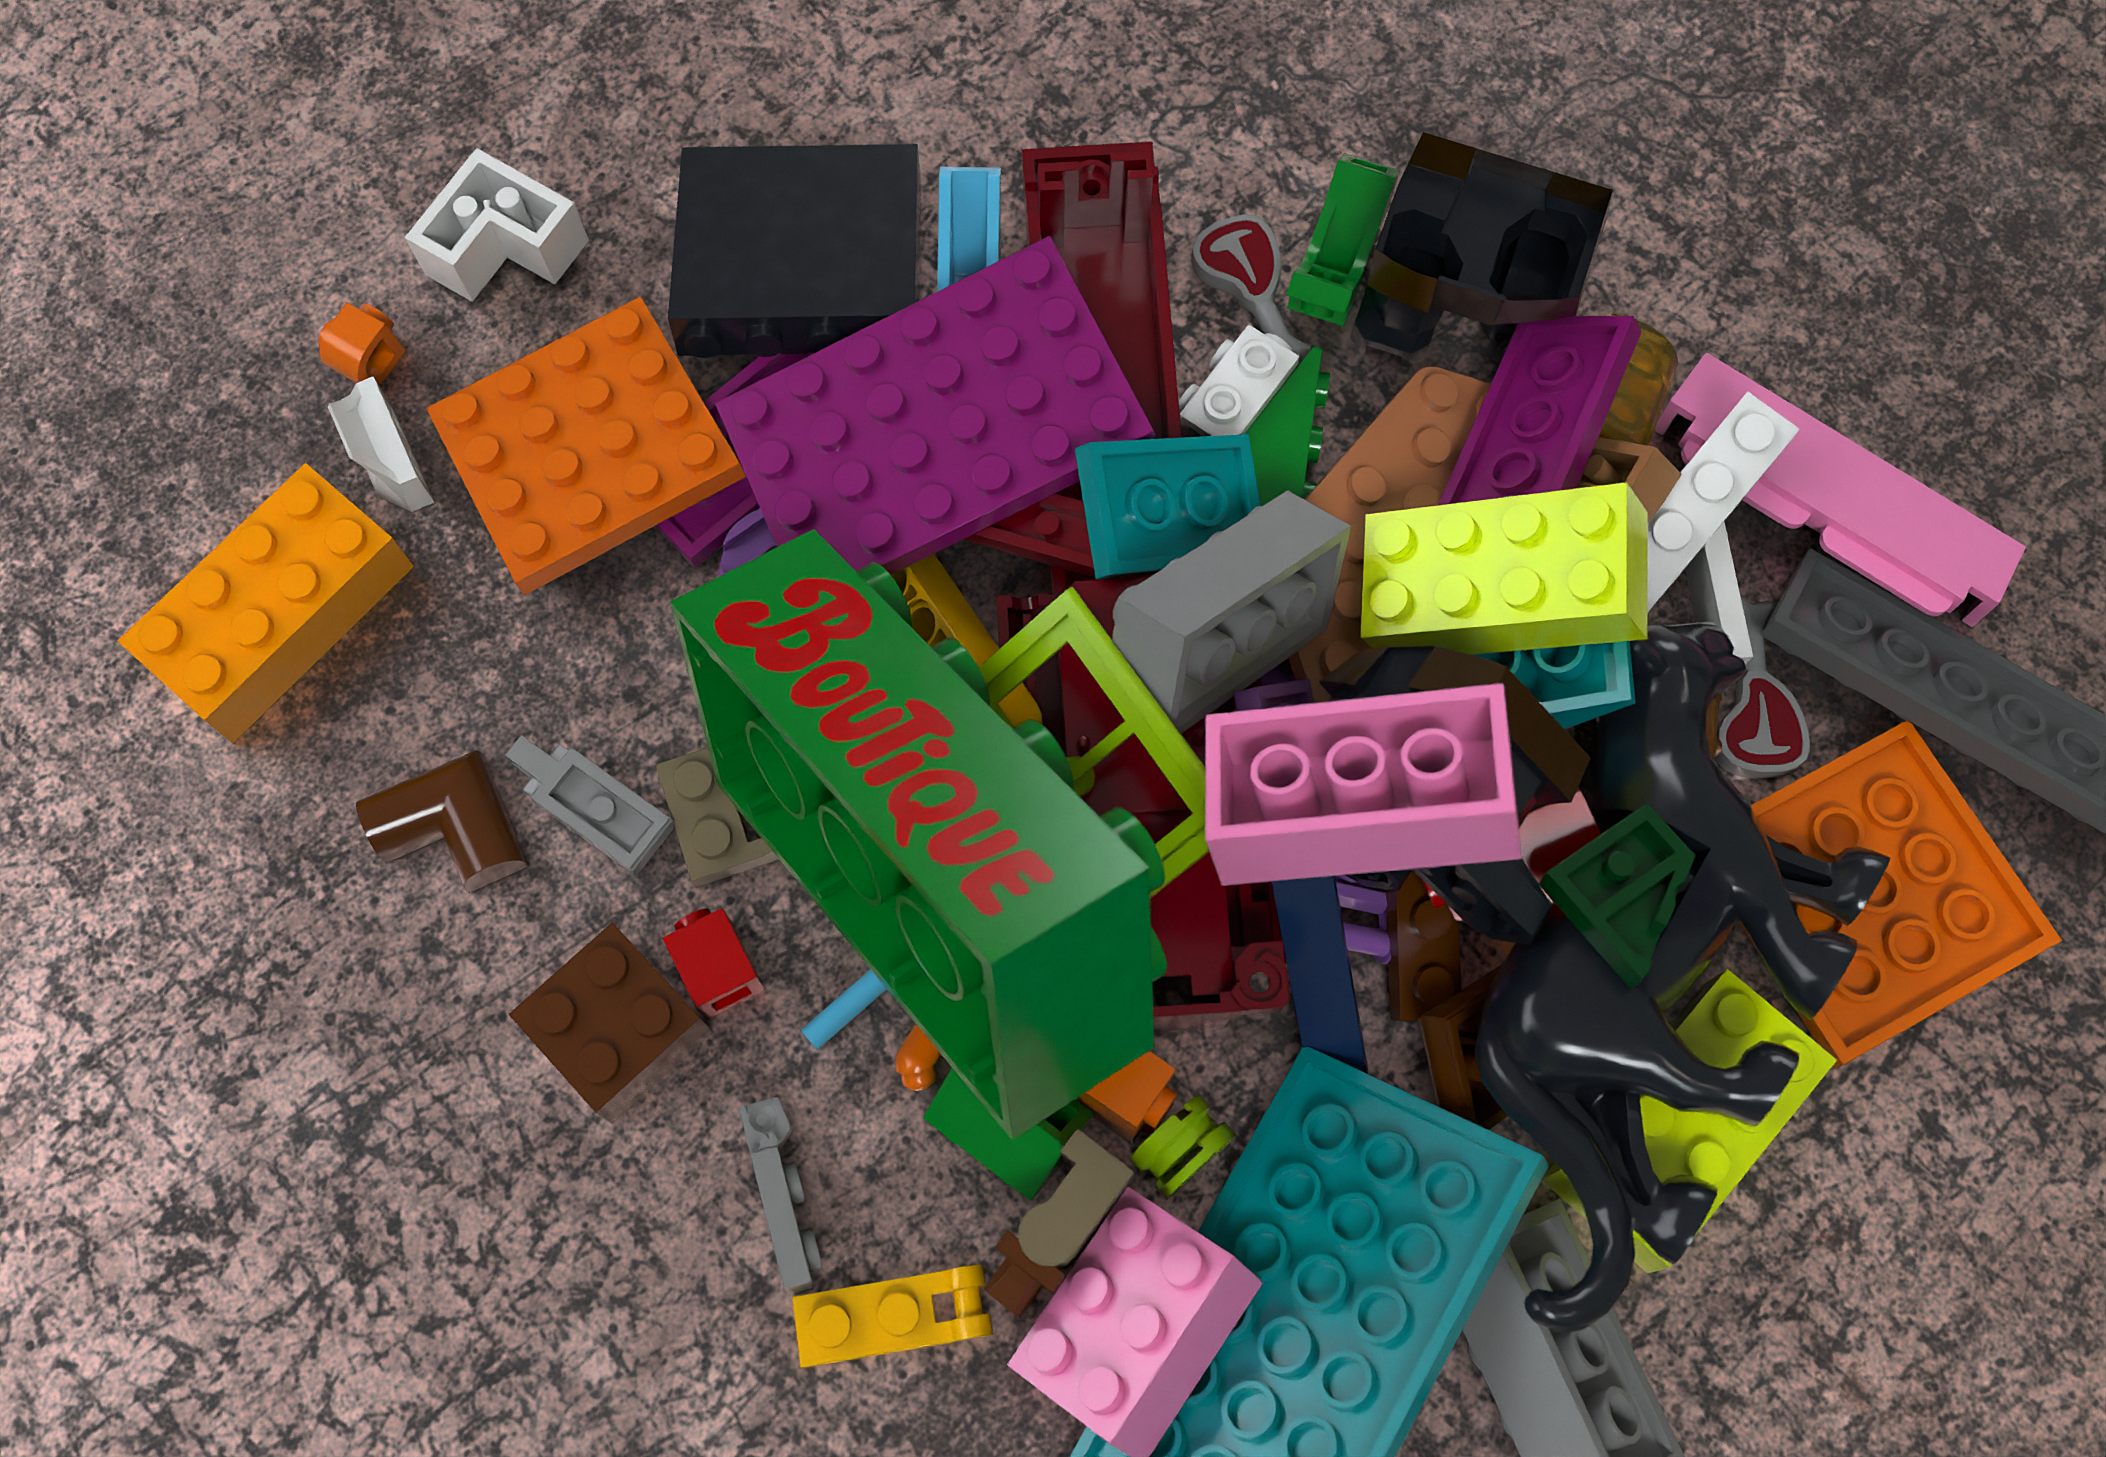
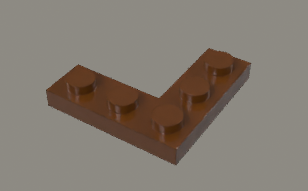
[1385,870,1461,1021]

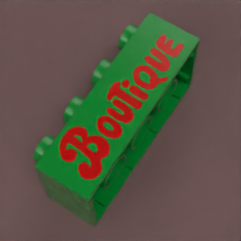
[670,529,1167,1140]

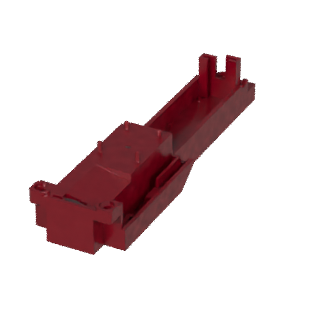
[996,141,1289,1032]

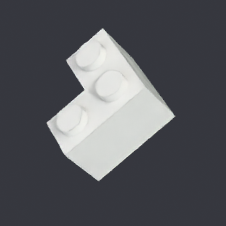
[404,148,589,302]

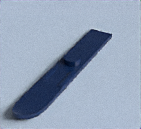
[1272,876,1368,1074]

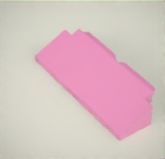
[1652,352,2026,627]

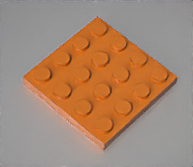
[426,296,746,596]
[1738,721,2062,1069]

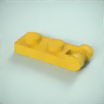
[792,1264,994,1369]

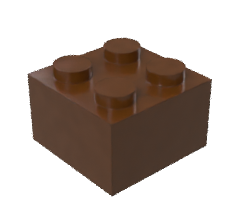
[508,922,713,1124]

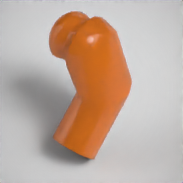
[895,1024,941,1091]

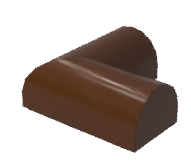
[356,750,529,893]
[1419,964,1508,1130]

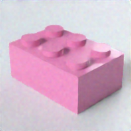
[1007,1186,1263,1457]

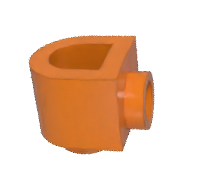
[318,302,406,384]

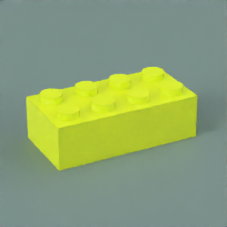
[1361,482,1648,655]
[1541,969,1837,1273]

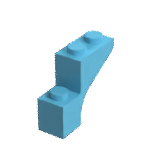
[937,167,1001,292]

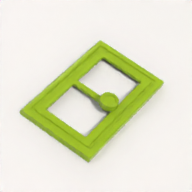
[979,587,1210,898]

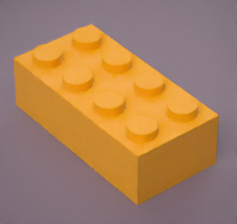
[117,463,414,743]

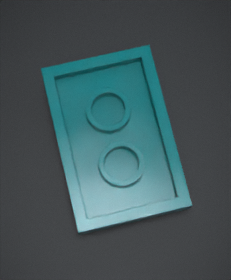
[1075,434,1260,579]

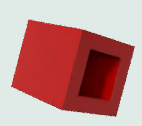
[662,907,766,1020]

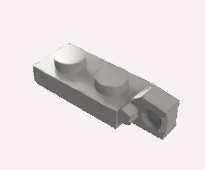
[505,735,675,876]
[739,1097,822,1296]

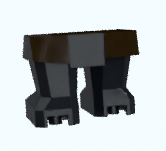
[1350,132,1613,367]
[1319,646,1591,945]

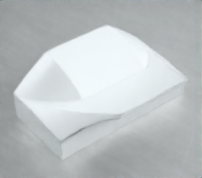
[328,376,434,512]

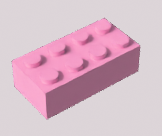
[1206,683,1522,885]

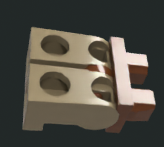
[983,1128,1134,1318]

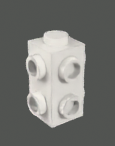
[1179,324,1300,438]

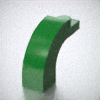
[1286,153,1400,327]

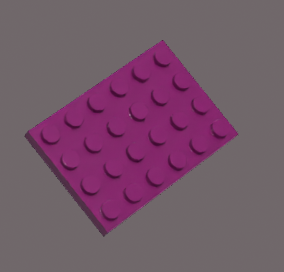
[715,236,1156,575]

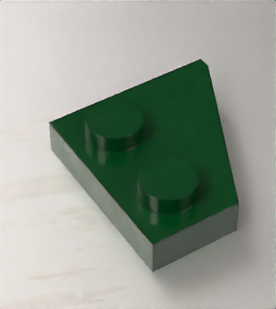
[1539,803,1695,989]

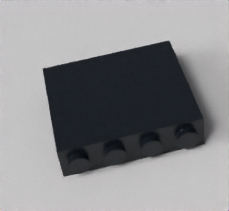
[668,144,921,358]

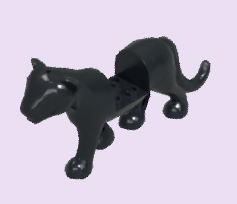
[1474,623,1891,1333]

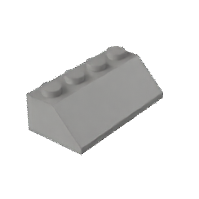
[1112,490,1351,734]
[1463,1199,1685,1457]

